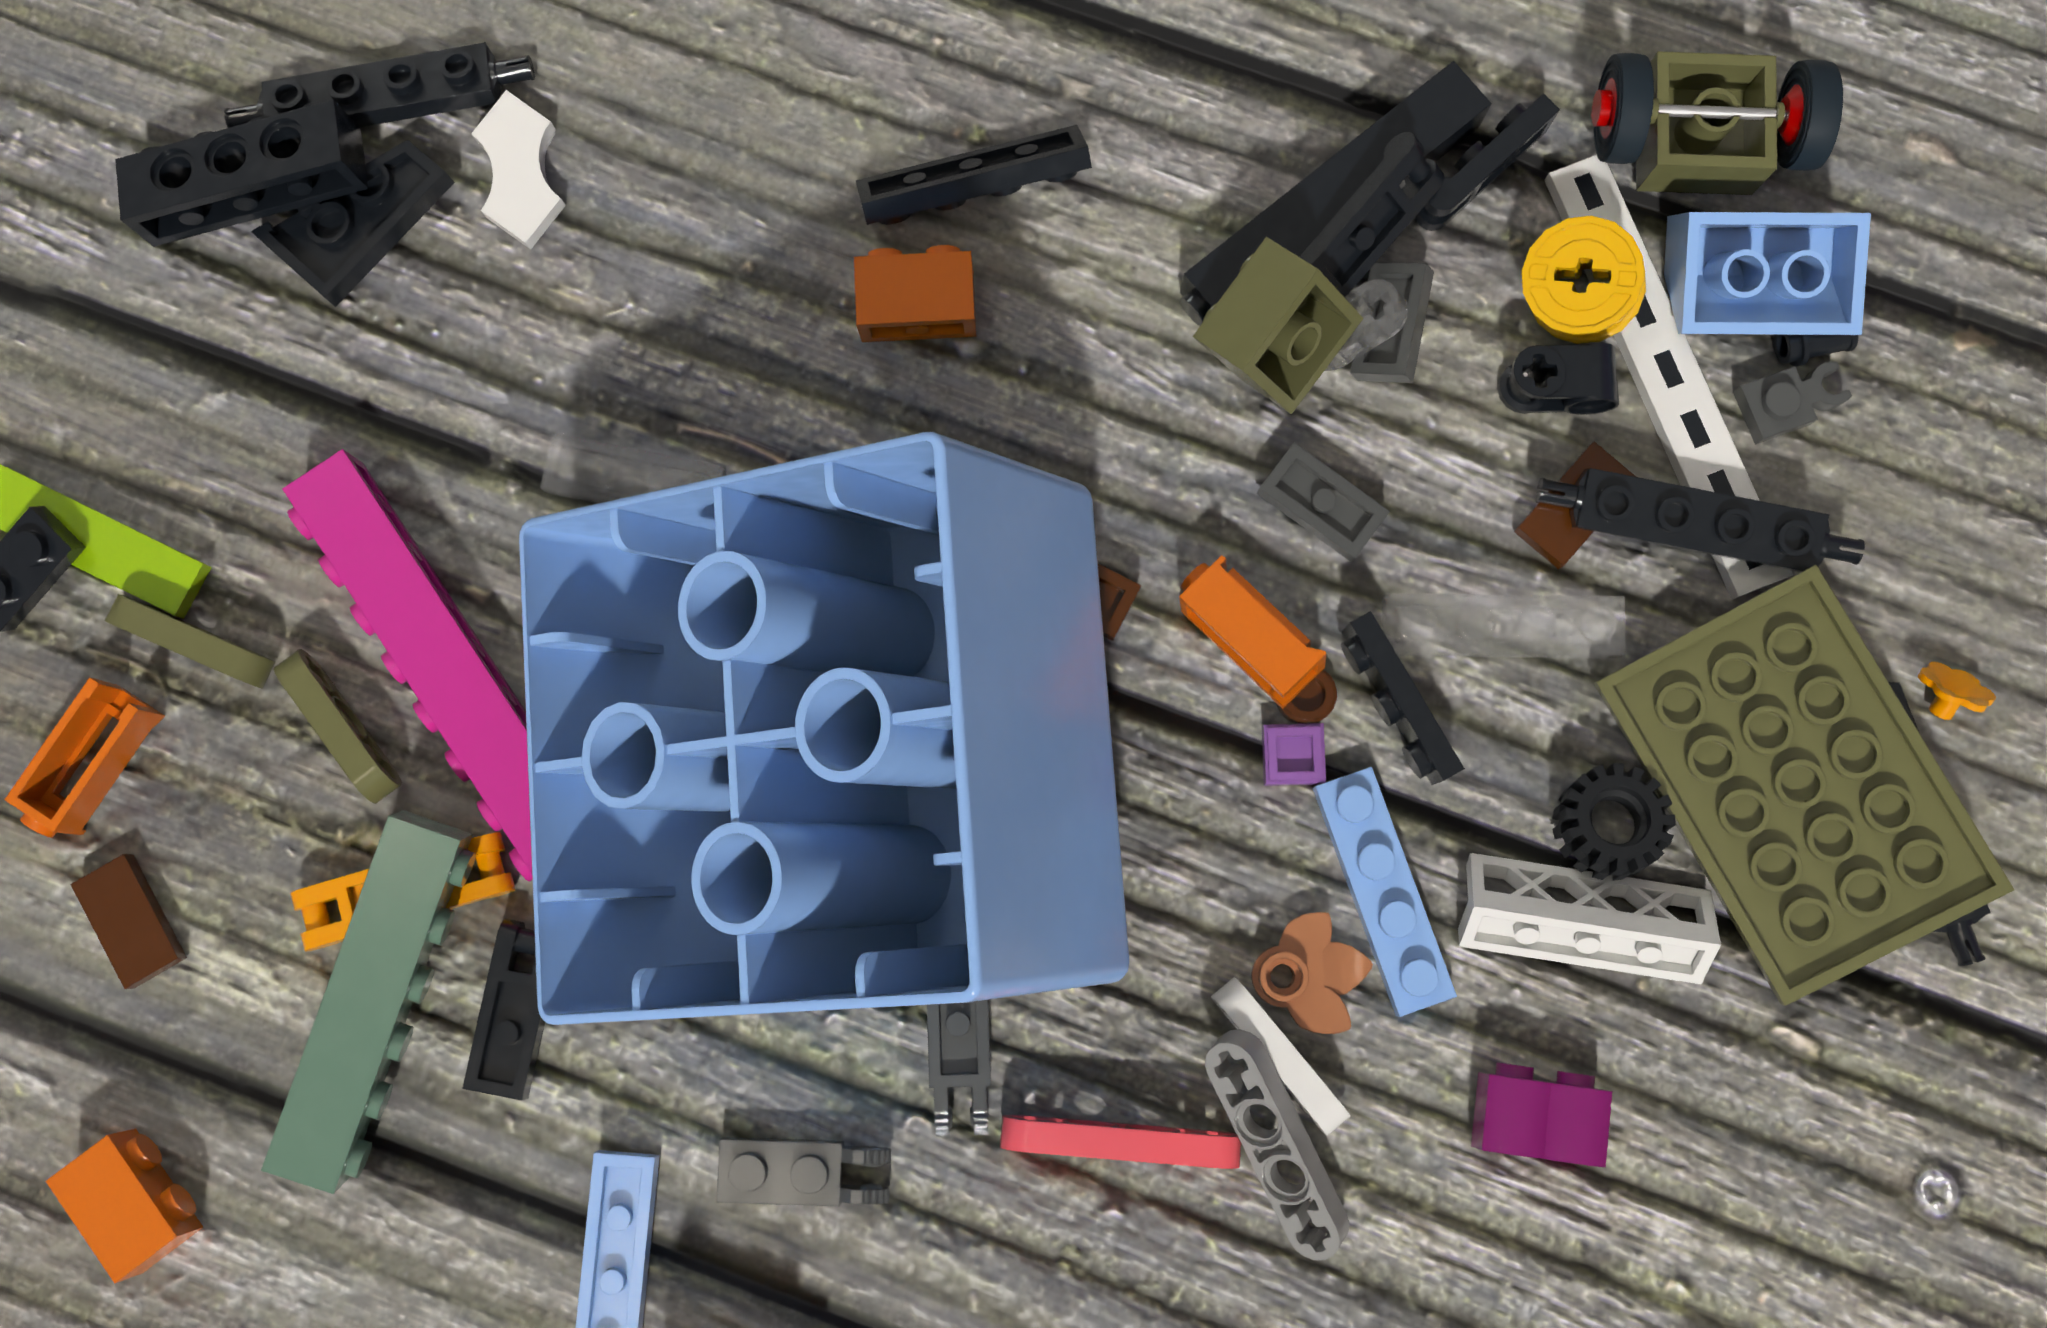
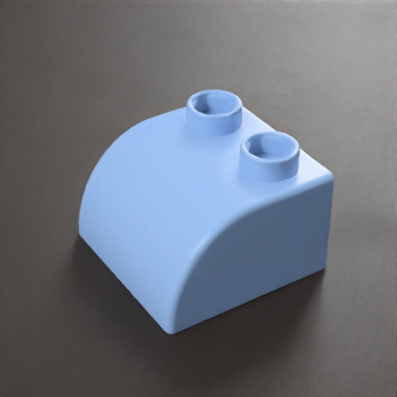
[519,432,1129,1025]

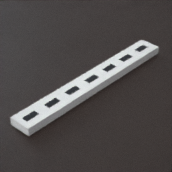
[1544,155,1793,600]

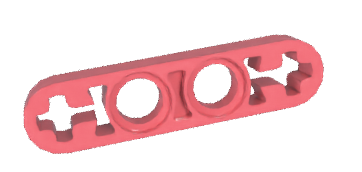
[1000,1115,1241,1169]

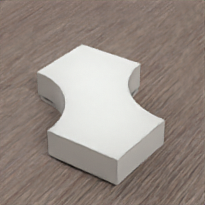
[471,90,566,250]

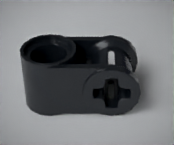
[1497,342,1619,415]

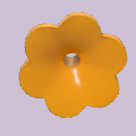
[1918,661,1996,720]

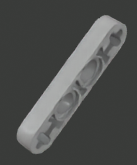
[1205,1029,1350,1260]

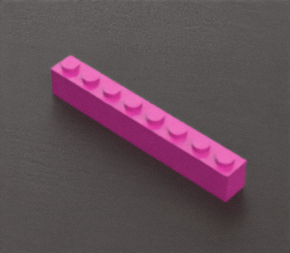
[282,449,532,882]

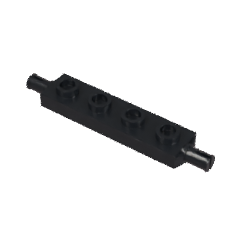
[224,42,535,128]
[1535,468,1865,572]

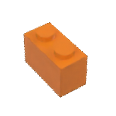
[854,245,977,342]
[45,1128,203,1284]

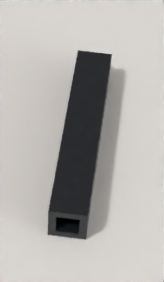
[1180,61,1492,326]

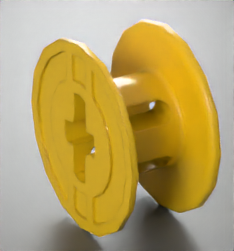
[1522,215,1646,344]

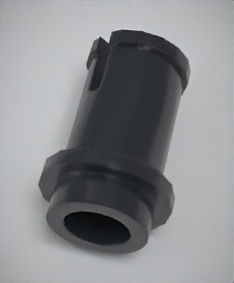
[1773,334,1858,367]

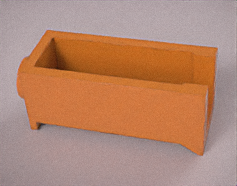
[1179,555,1327,709]
[4,677,165,838]

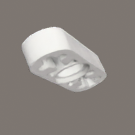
[1211,977,1350,1136]

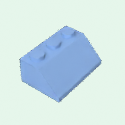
[1664,212,1871,335]

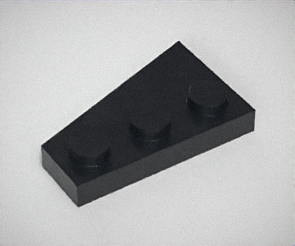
[251,140,455,307]

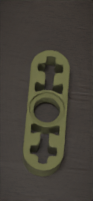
[104,594,276,689]
[274,649,402,804]

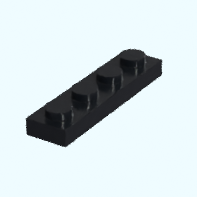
[856,125,1092,225]

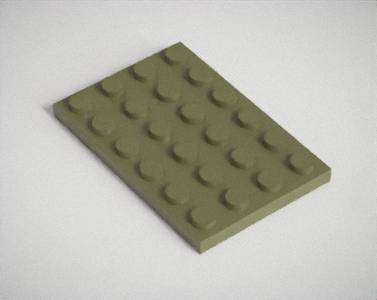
[1594,565,2015,1006]

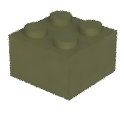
[1193,237,1364,414]

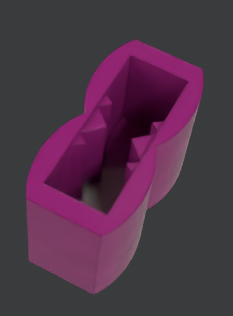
[1471,1062,1613,1168]

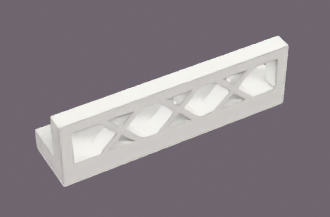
[1458,853,1721,984]

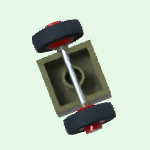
[1591,51,1843,195]

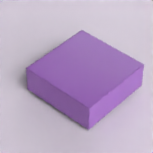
[1262,723,1326,786]

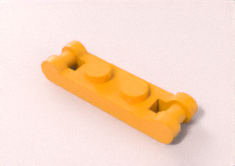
[290,832,516,952]

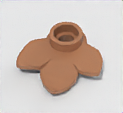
[1251,912,1373,1034]

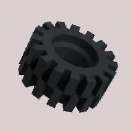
[1552,763,1676,881]

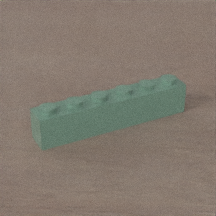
[261,810,476,1194]

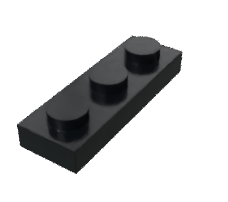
[1341,611,1465,785]

